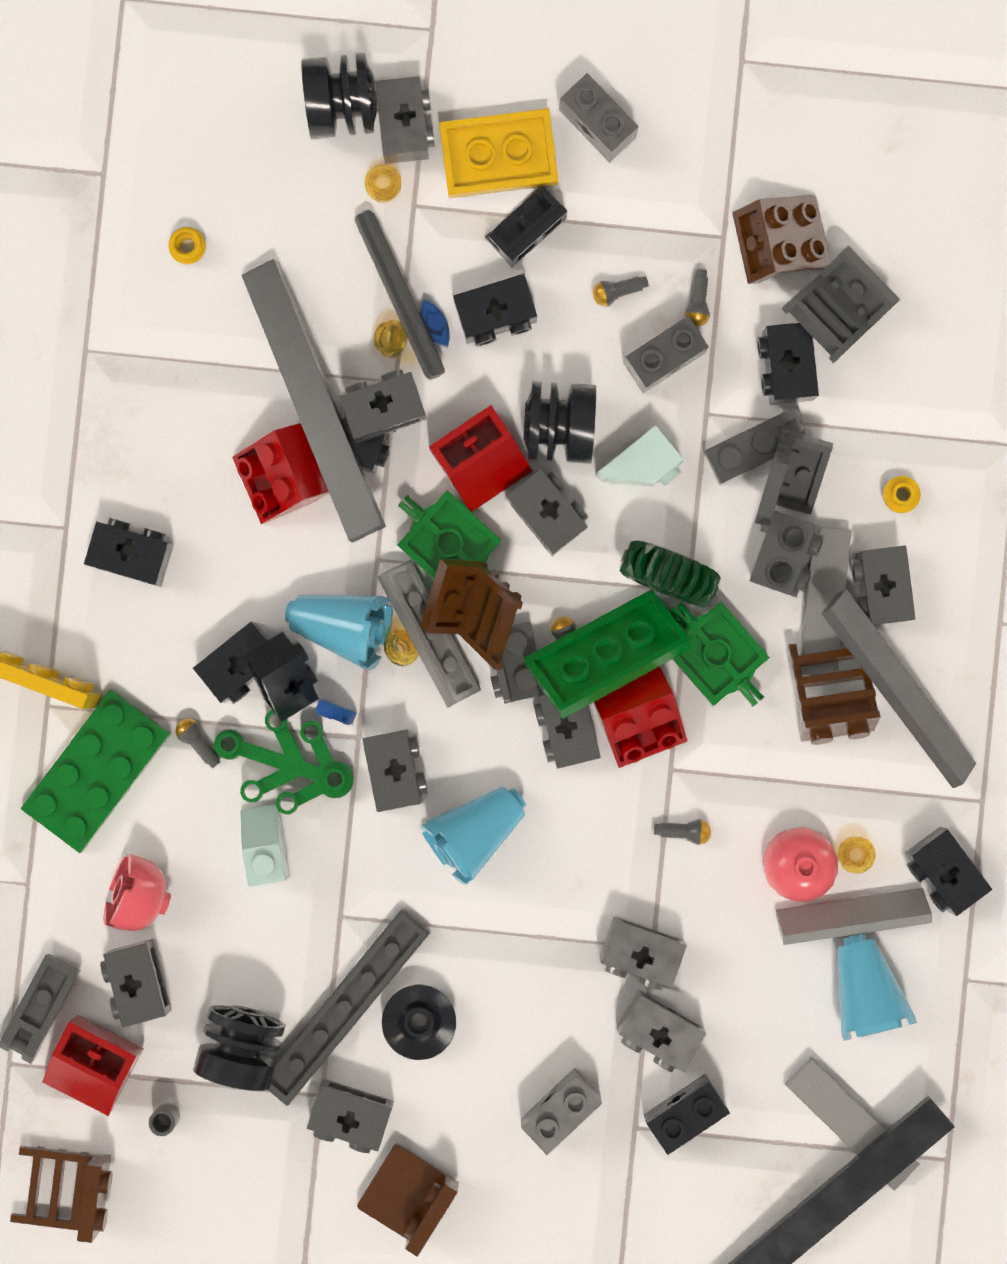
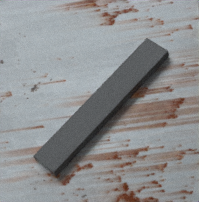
[821,589,977,788]
[268,908,431,1106]

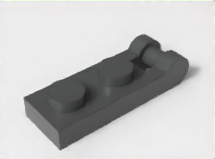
[704,405,813,485]
[0,954,81,1064]

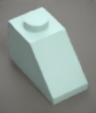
[596,425,684,487]
[240,804,290,887]

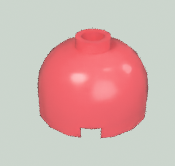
[763,827,838,902]
[103,854,171,931]

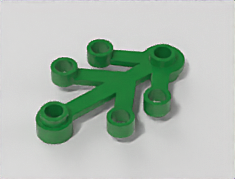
[214,710,354,815]

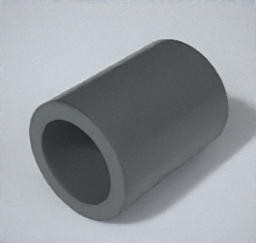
[148,1103,180,1136]

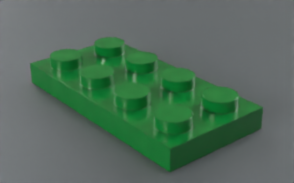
[523,589,692,719]
[20,689,171,854]

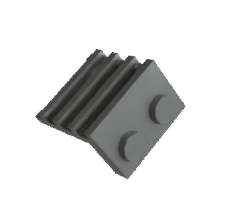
[781,246,901,364]
[754,429,834,533]

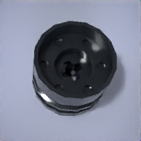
[301,53,378,139]
[523,381,596,464]
[193,1005,286,1091]

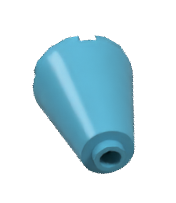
[285,595,393,670]
[420,786,526,886]
[837,933,917,1041]

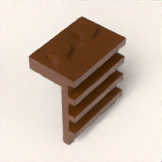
[420,559,523,670]
[788,644,881,745]
[10,1146,113,1243]

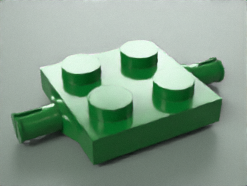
[397,490,502,581]
[669,601,770,707]

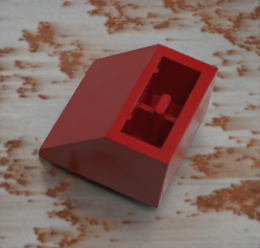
[429,405,533,512]
[232,423,329,525]
[593,666,688,768]
[42,1015,144,1117]

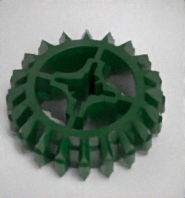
[619,540,721,607]

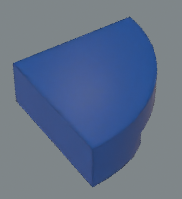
[420,300,450,348]
[315,699,357,726]

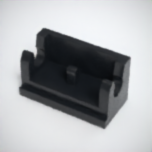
[485,186,568,268]

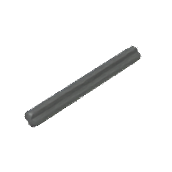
[354,210,445,380]

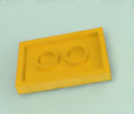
[439,108,559,199]
[0,650,102,709]

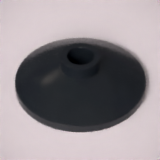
[381,984,456,1060]

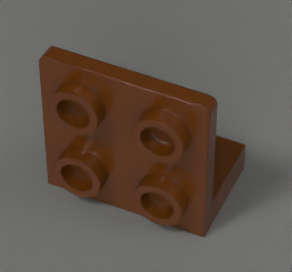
[732,195,831,284]
[357,1143,459,1257]

